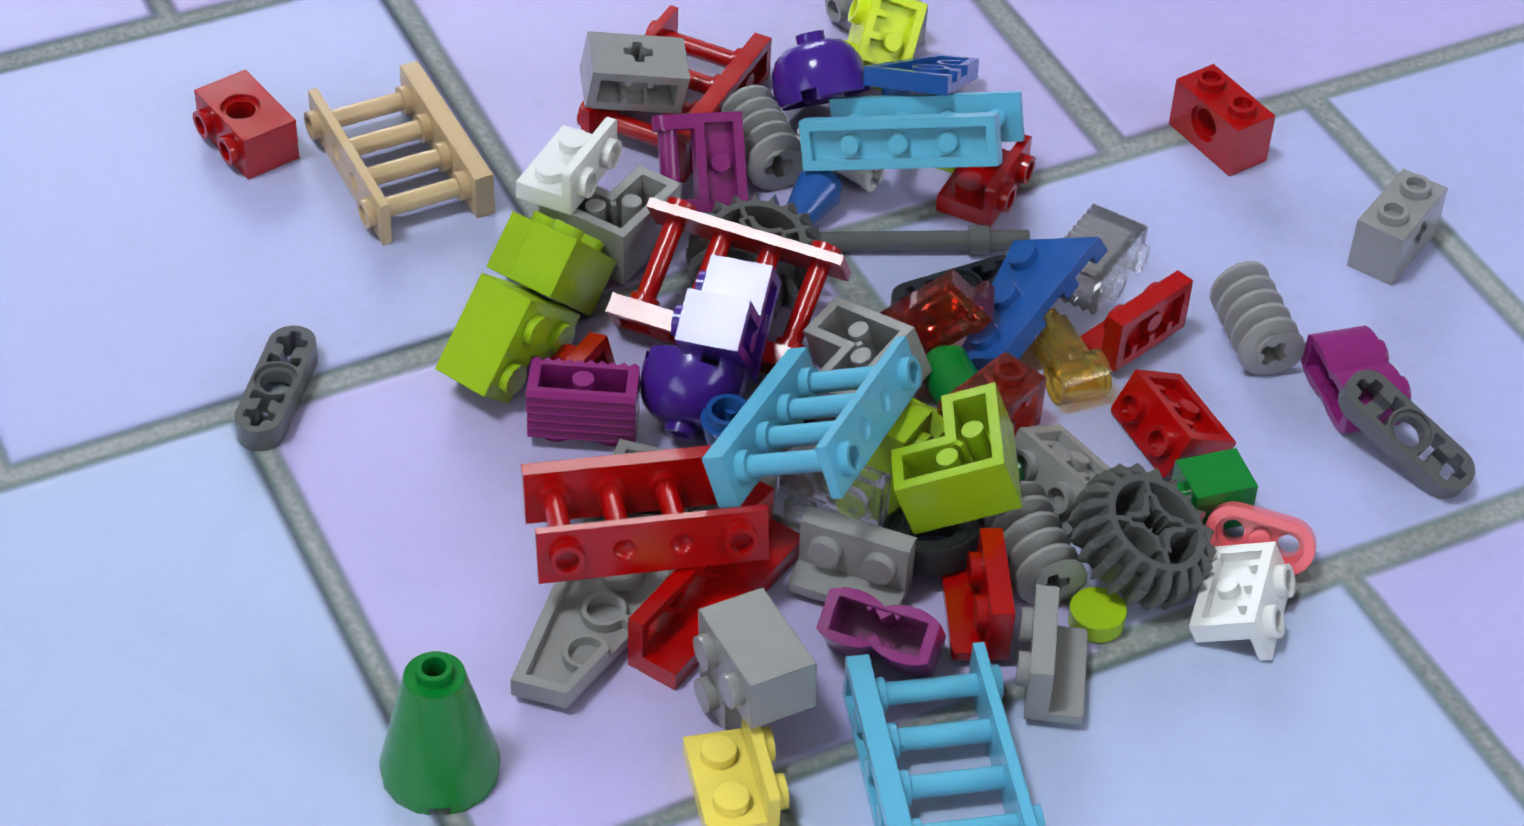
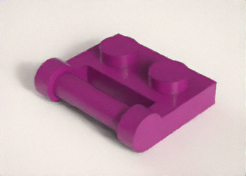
[651,111,748,213]

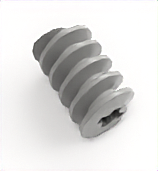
[720,85,803,191]
[1209,261,1306,376]
[982,481,1088,604]

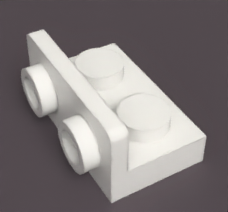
[516,117,622,215]
[1189,541,1295,661]

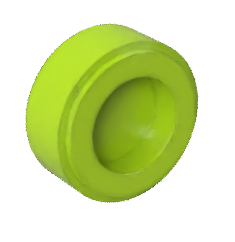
[1068,587,1127,643]

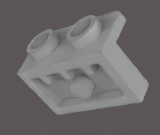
[1015,424,1110,534]
[788,506,917,606]

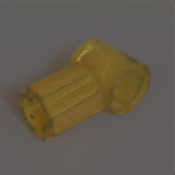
[1029,308,1112,406]

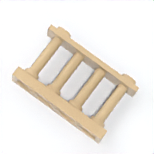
[304,61,495,246]

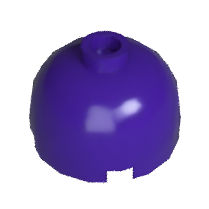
[772,30,871,111]
[640,345,750,440]

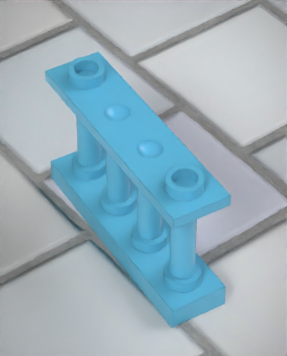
[799,91,1025,171]
[702,336,922,508]
[842,642,1045,826]

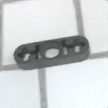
[234,325,318,451]
[1338,370,1475,499]

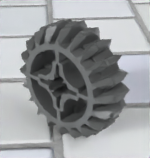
[686,192,821,319]
[1067,463,1217,611]

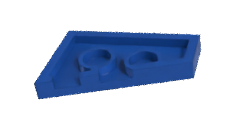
[863,54,979,96]
[962,237,1108,372]

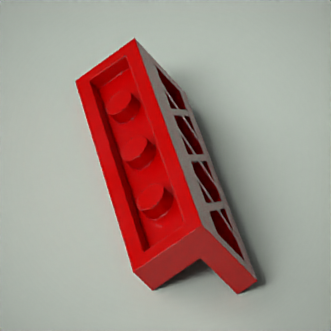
[628,481,800,690]

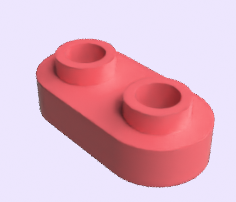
[1205,501,1317,575]

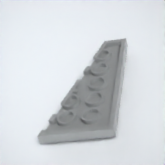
[510,439,778,709]

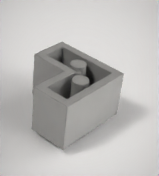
[539,165,682,285]
[803,296,932,396]
[693,588,817,731]

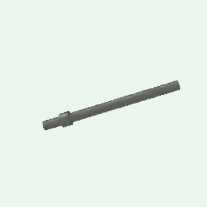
[819,225,1030,255]

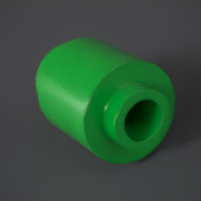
[922,345,987,412]

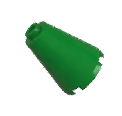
[379,651,501,815]

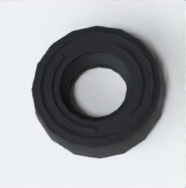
[882,507,981,577]

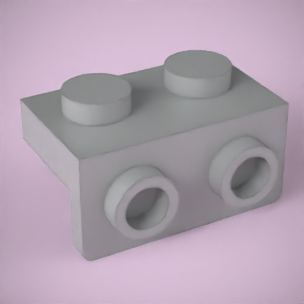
[1015,584,1088,725]

